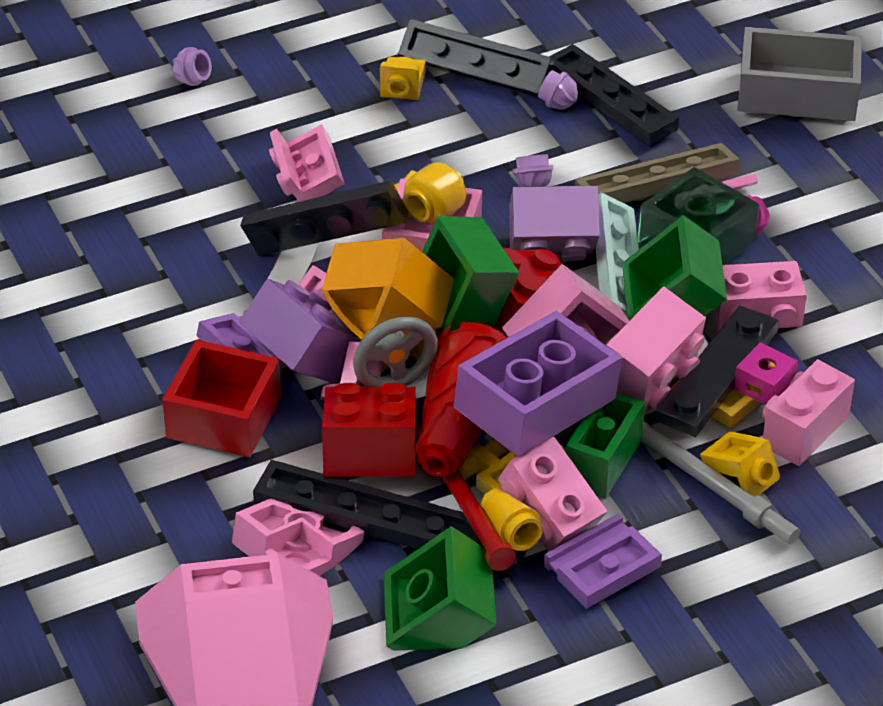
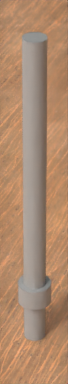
[642,421,800,544]

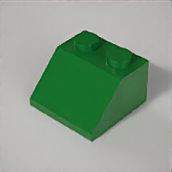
[384,526,497,651]

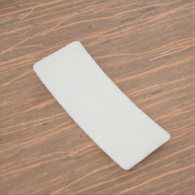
[268,243,318,285]

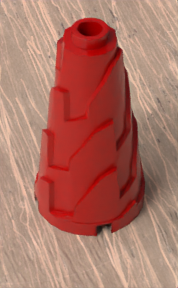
[415,322,507,477]

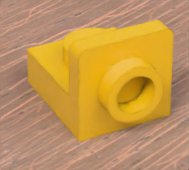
[380,57,426,100]
[700,431,780,497]

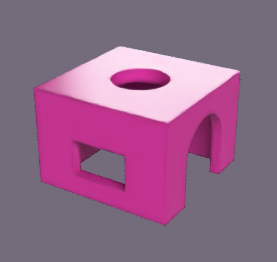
[734,342,798,405]

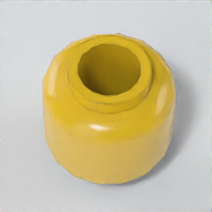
[403,162,466,225]

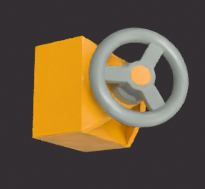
[322,238,454,387]

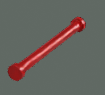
[416,424,516,571]

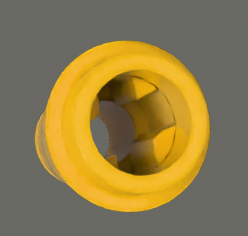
[481,488,543,551]

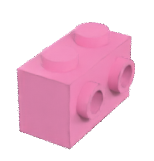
[713,261,807,332]
[762,359,855,466]
[497,436,607,552]

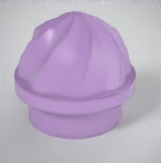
[172,47,212,86]
[538,70,578,110]
[513,154,553,187]

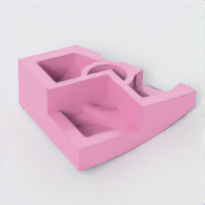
[232,498,365,576]

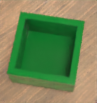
[622,215,727,321]
[422,216,519,335]

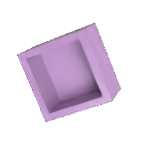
[509,186,600,261]

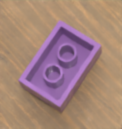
[453,310,623,457]

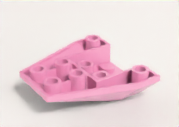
[135,554,333,706]

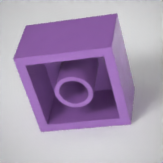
[239,278,361,384]

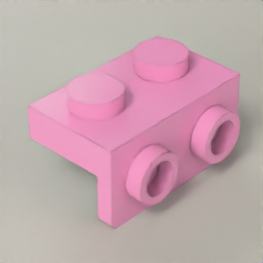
[269,124,345,202]

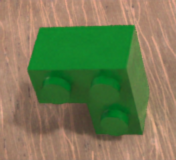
[554,392,645,499]

